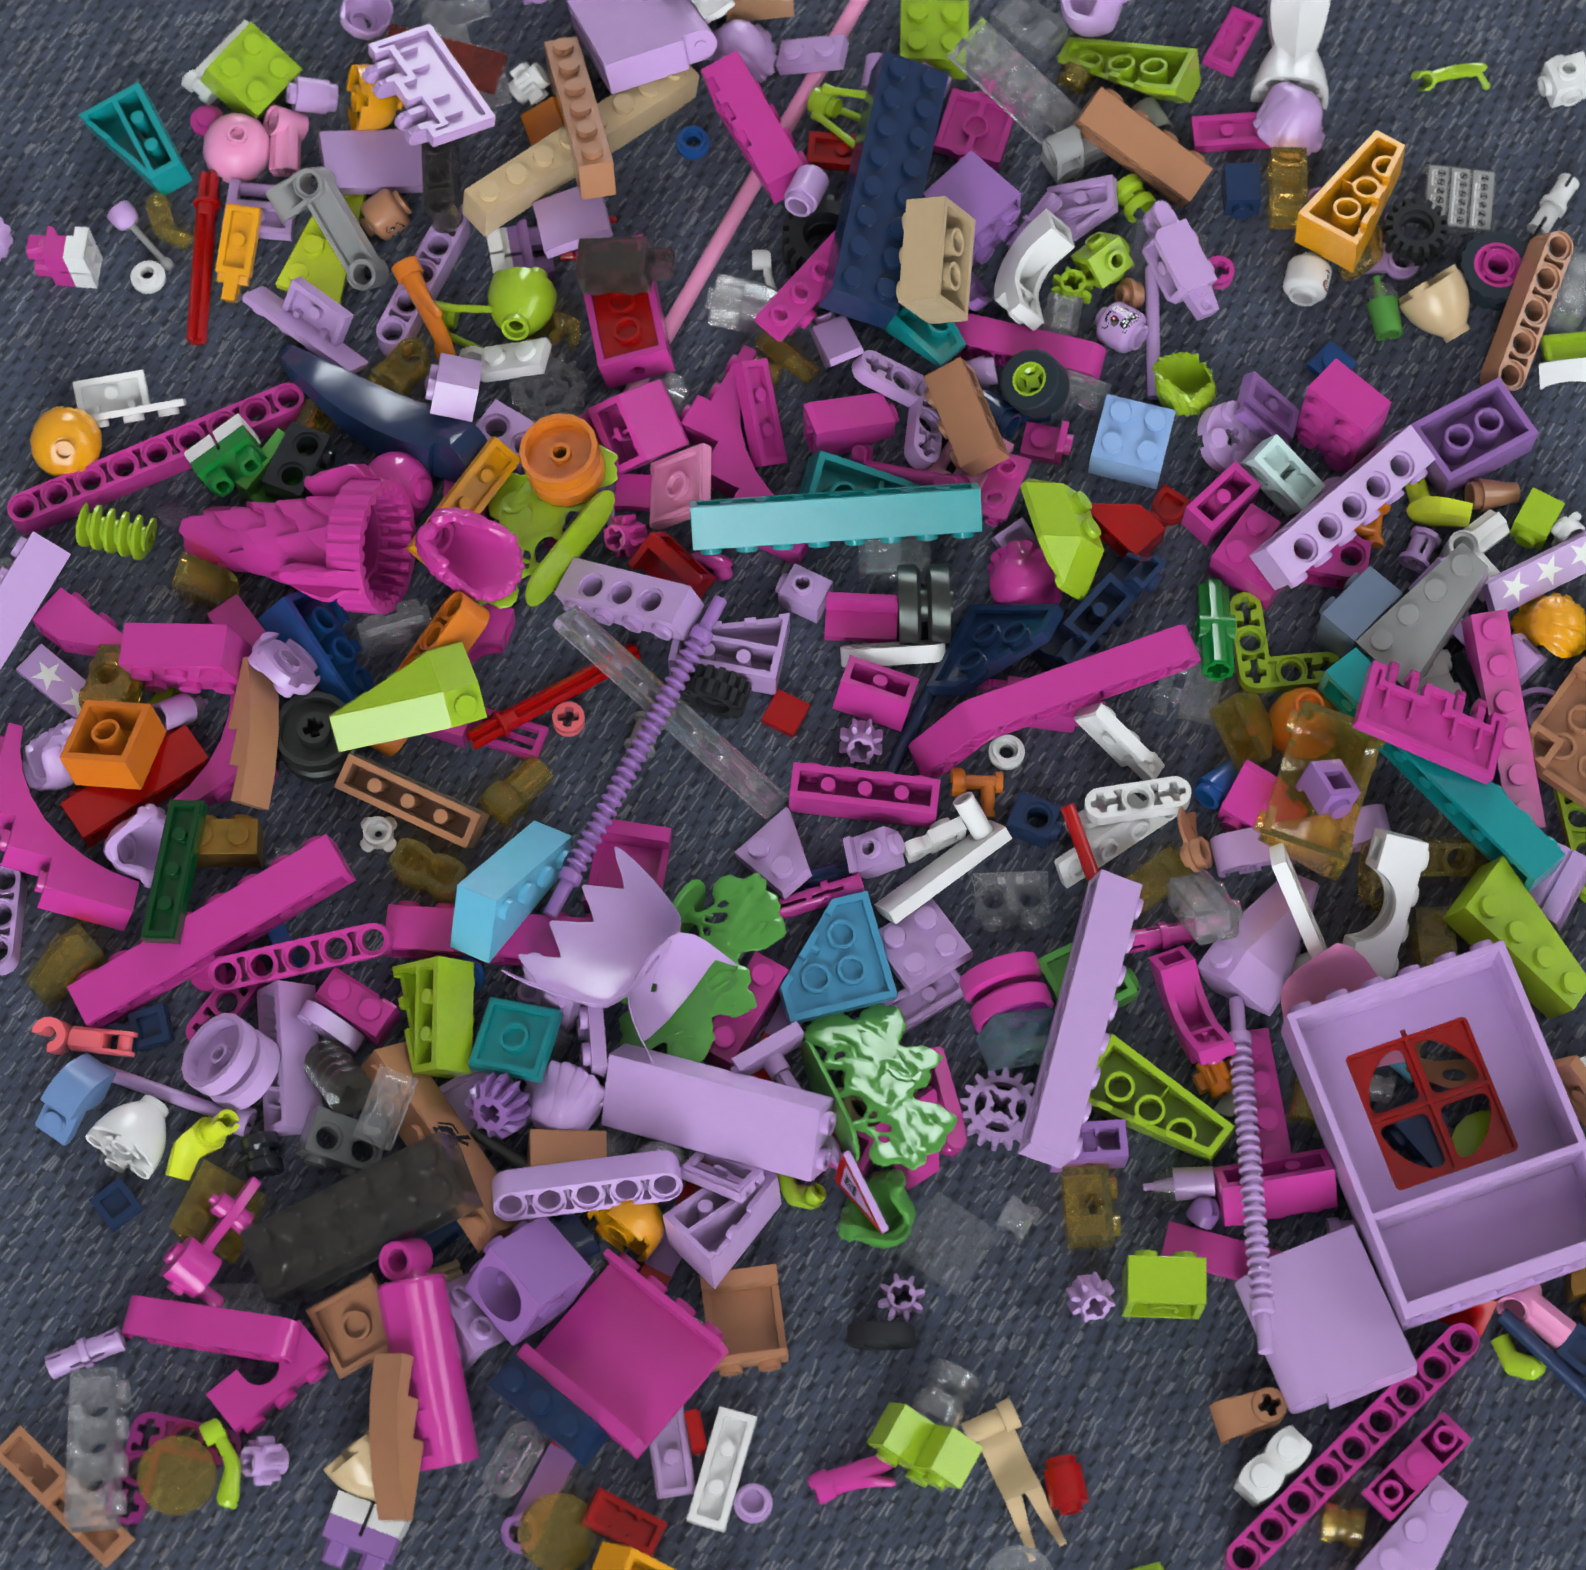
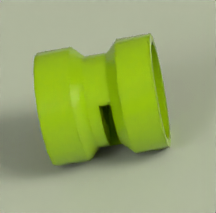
[1117,174,1157,223]

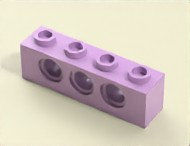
[554,558,704,641]

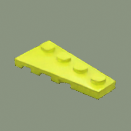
[276,194,366,305]

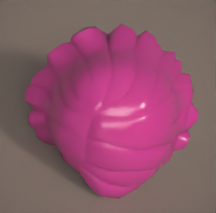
[987,539,1062,604]

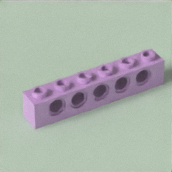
[1249,425,1436,590]

